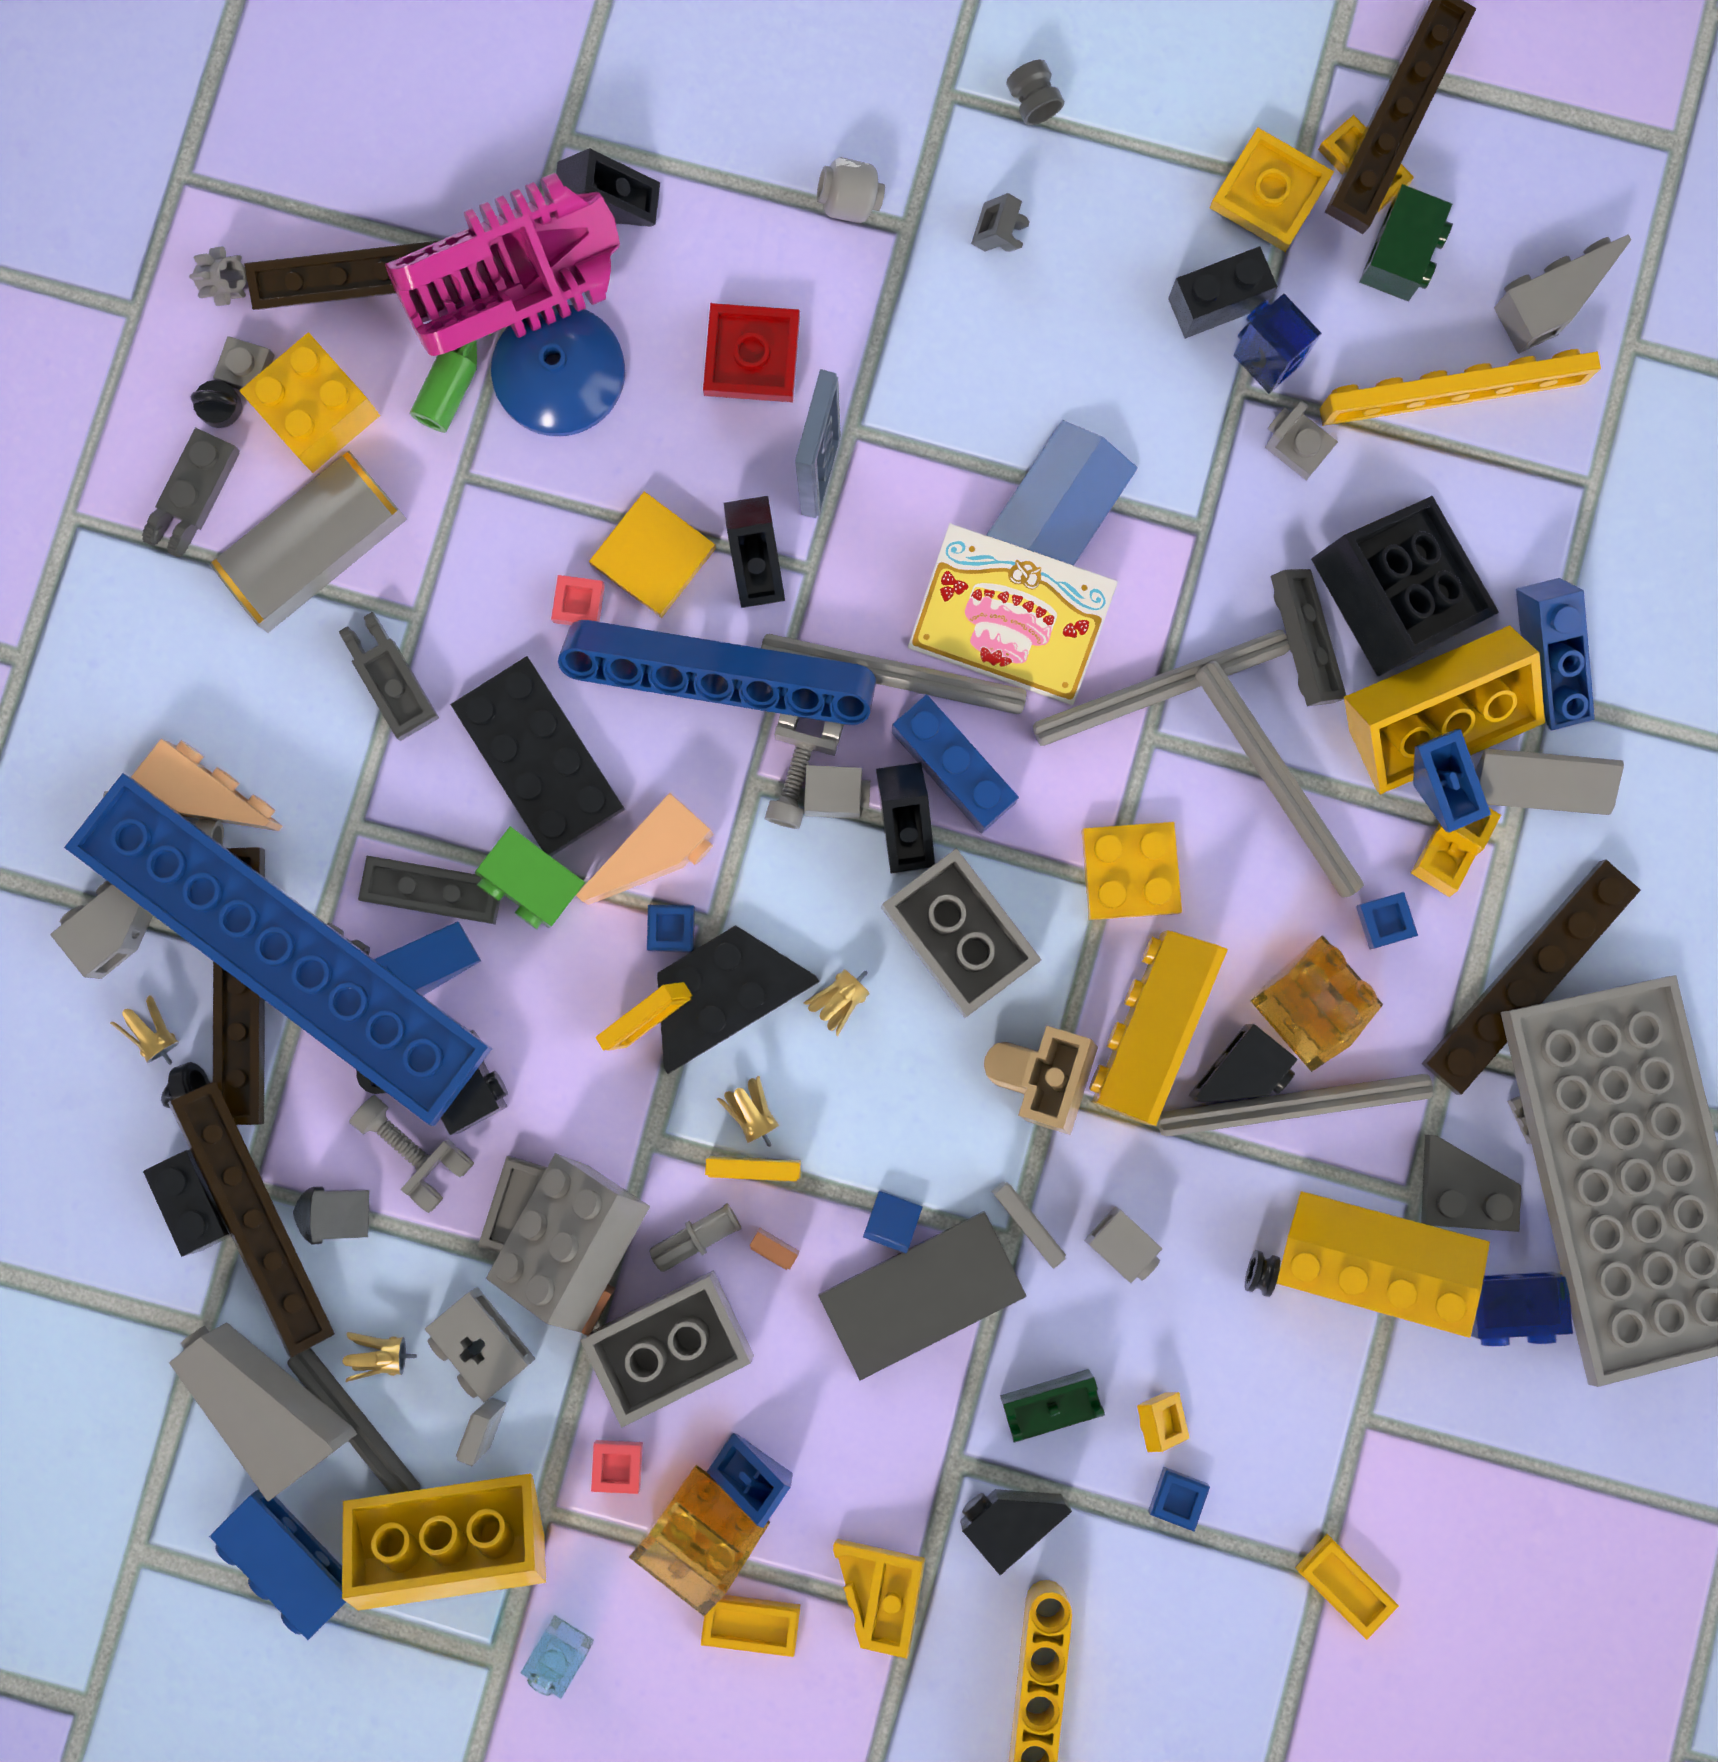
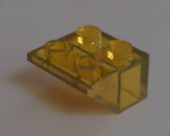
[1250,935,1383,1072]
[629,1464,770,1616]

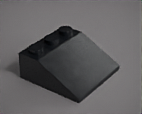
[1311,496,1499,677]

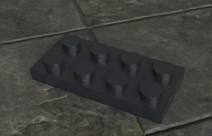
[450,656,626,857]

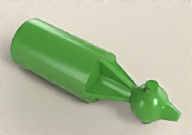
[409,333,492,433]

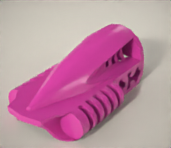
[385,173,620,356]

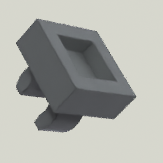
[971,193,1030,252]

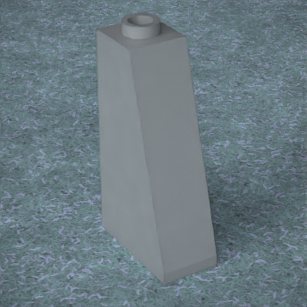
[169,1322,357,1502]

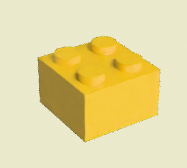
[239,332,381,473]

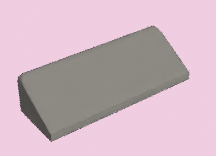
[1475,748,1624,815]

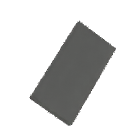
[818,1211,1027,1381]

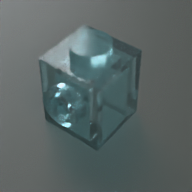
[520,1615,594,1699]

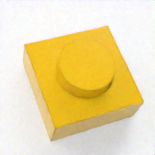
[1137,1392,1190,1452]

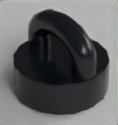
[190,380,242,428]
[161,1062,210,1108]

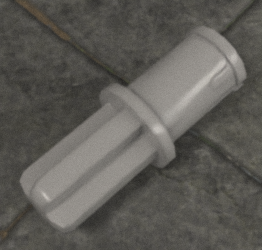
[649,1203,741,1272]

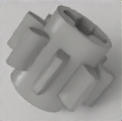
[189,246,247,306]

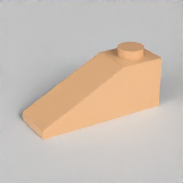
[576,793,714,905]

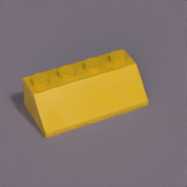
[1344,625,1545,795]
[1089,930,1228,1126]
[1277,1191,1490,1338]
[342,1473,546,1611]

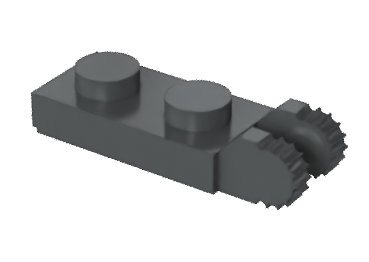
[142,427,240,558]
[339,612,439,741]

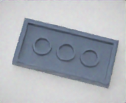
[795,369,841,518]

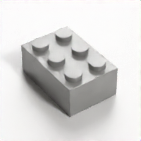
[881,848,1042,1018]
[486,1153,650,1333]
[580,1270,754,1428]

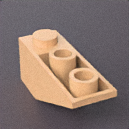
[131,739,283,831]

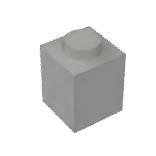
[804,765,871,819]
[1084,1206,1163,1283]

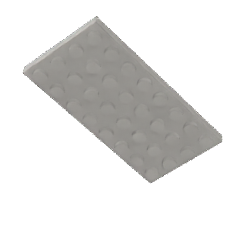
[1501,975,1718,1387]

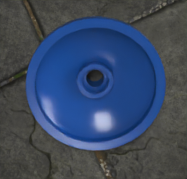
[491,305,625,436]

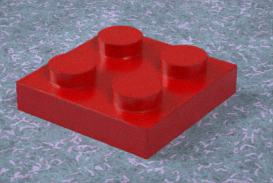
[703,303,800,403]

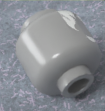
[817,157,885,223]

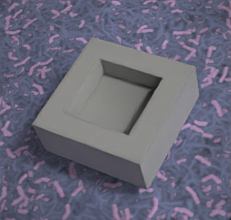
[213,336,275,390]

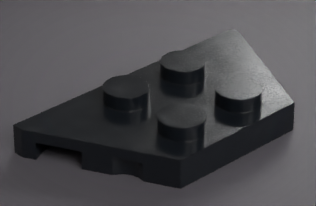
[657,925,820,1074]

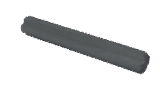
[287,1348,421,1494]

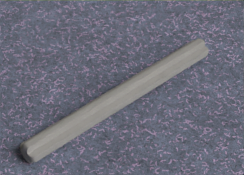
[1033,630,1290,746]
[761,634,1027,714]
[1195,661,1364,898]
[1158,1074,1433,1137]

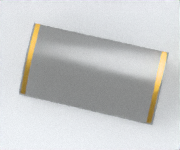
[210,451,407,633]

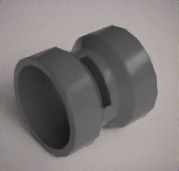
[1006,59,1065,126]

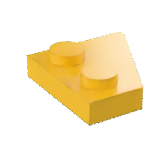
[833,1539,925,1659]

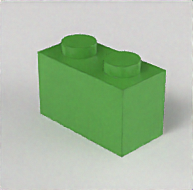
[475,826,585,929]

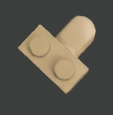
[984,1025,1098,1135]

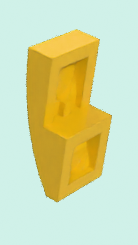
[1411,807,1501,898]

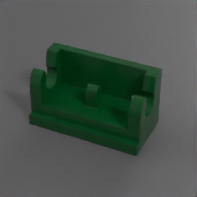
[1000,1369,1105,1443]

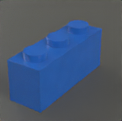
[891,694,1019,834]
[209,1489,346,1640]

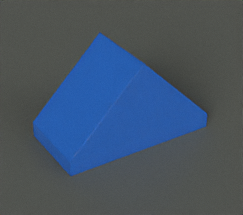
[1413,729,1491,833]
[707,1433,793,1528]

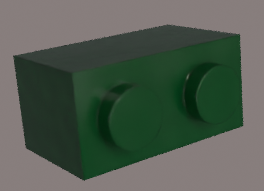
[1359,184,1453,302]

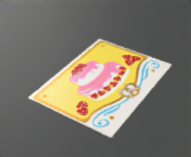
[907,523,1119,706]

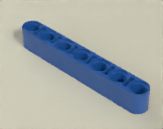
[558,620,876,725]

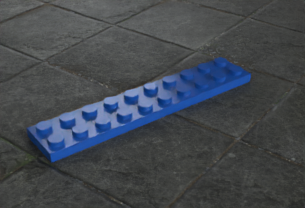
[64,773,493,1126]

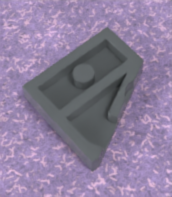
[1421,1135,1521,1232]

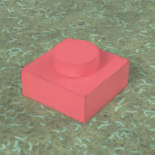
[551,575,605,625]
[591,1440,643,1494]

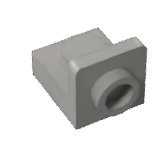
[1265,401,1338,481]

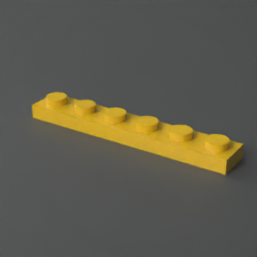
[1319,349,1601,426]

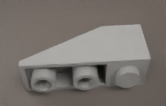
[1494,234,1632,354]
[50,881,153,979]

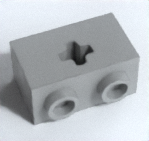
[425,1287,536,1403]

